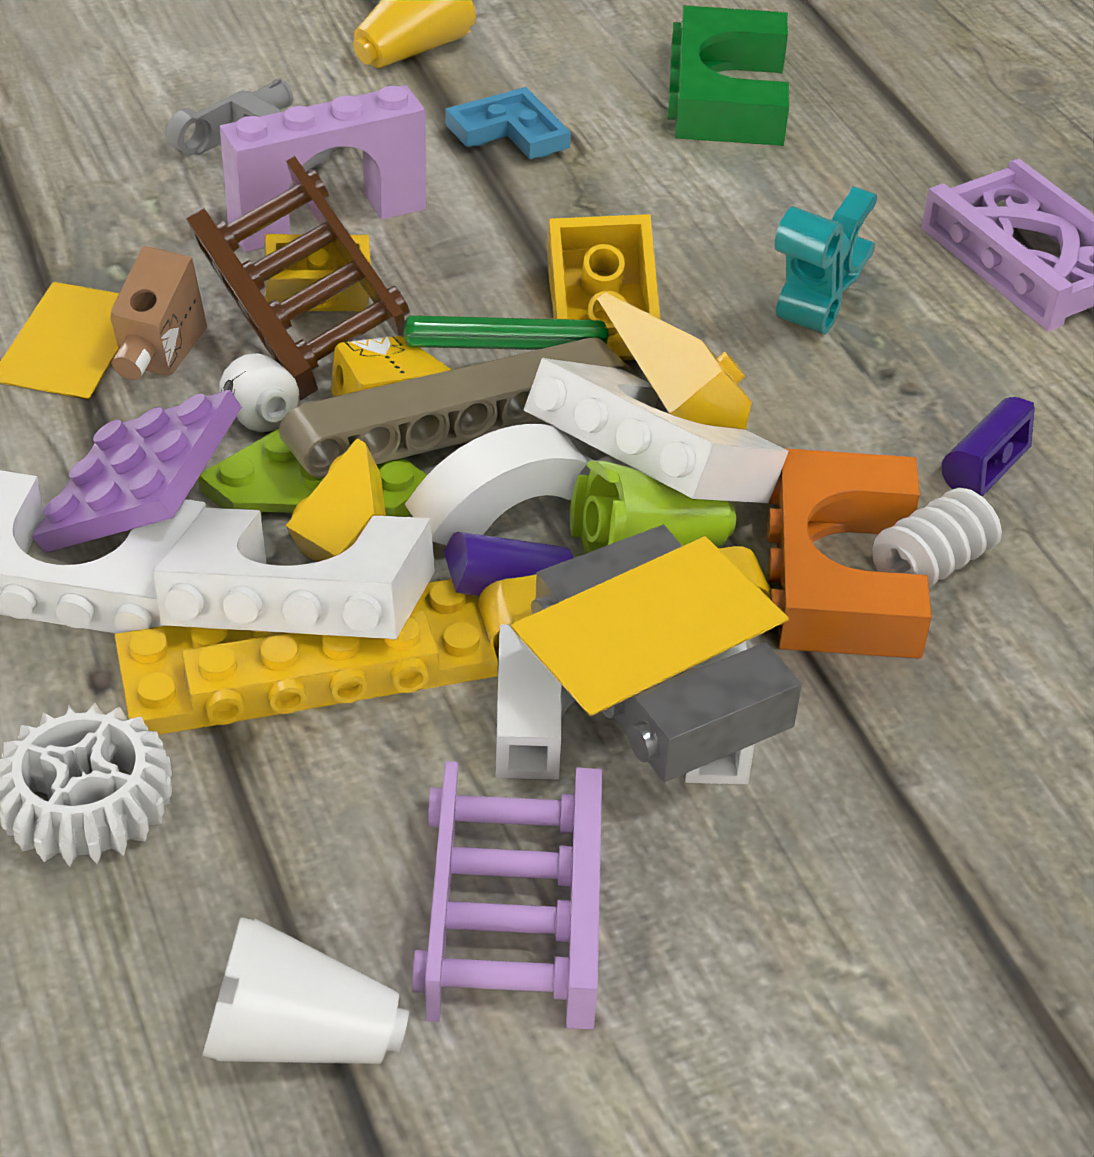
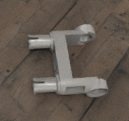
[166,78,343,189]

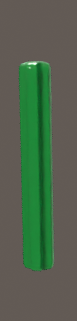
[404,315,609,350]

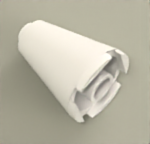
[202,917,409,1064]

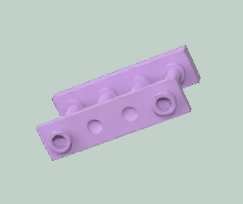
[412,761,602,1030]

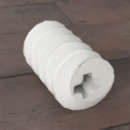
[872,488,1002,589]

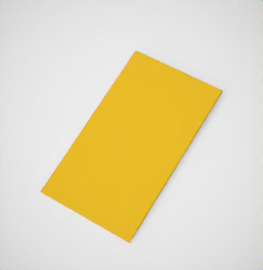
[510,536,789,717]

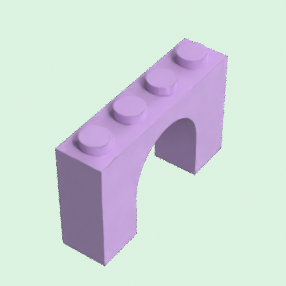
[220,85,426,252]

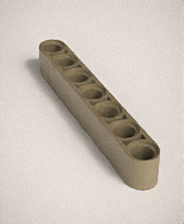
[279,338,634,478]

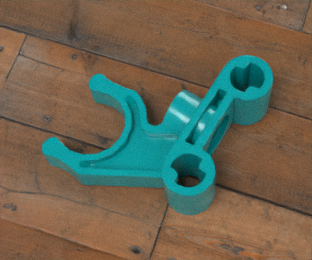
[774,186,877,335]

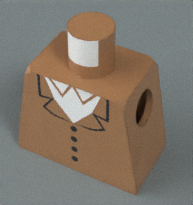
[110,246,207,380]

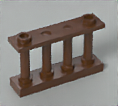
[186,156,410,401]

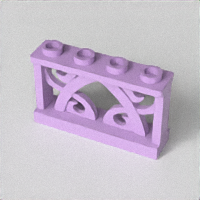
[921,159,1094,332]

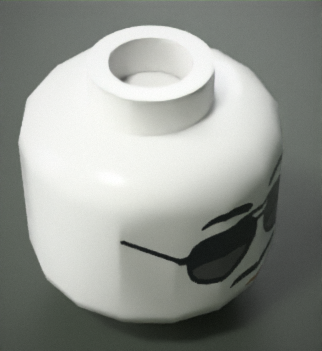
[219,353,299,433]

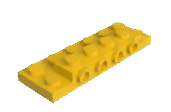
[115,579,498,735]

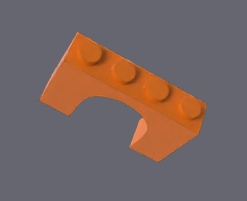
[766,448,932,659]

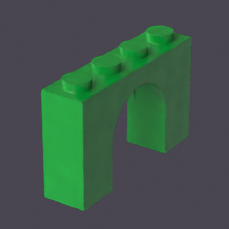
[667,5,789,146]

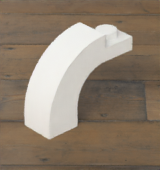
[405,424,592,546]

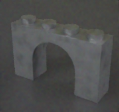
[531,524,802,783]

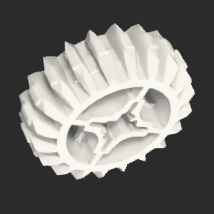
[0,703,172,867]

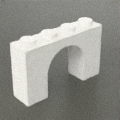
[524,358,789,503]
[0,470,206,633]
[153,508,435,639]
[496,625,755,784]

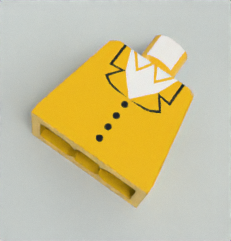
[331,336,451,397]

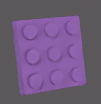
[32,389,242,553]

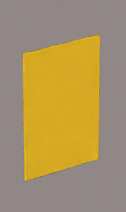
[0,282,119,399]

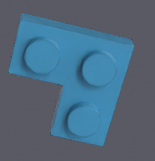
[445,87,571,159]

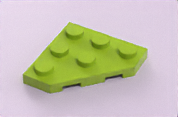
[198,429,427,517]

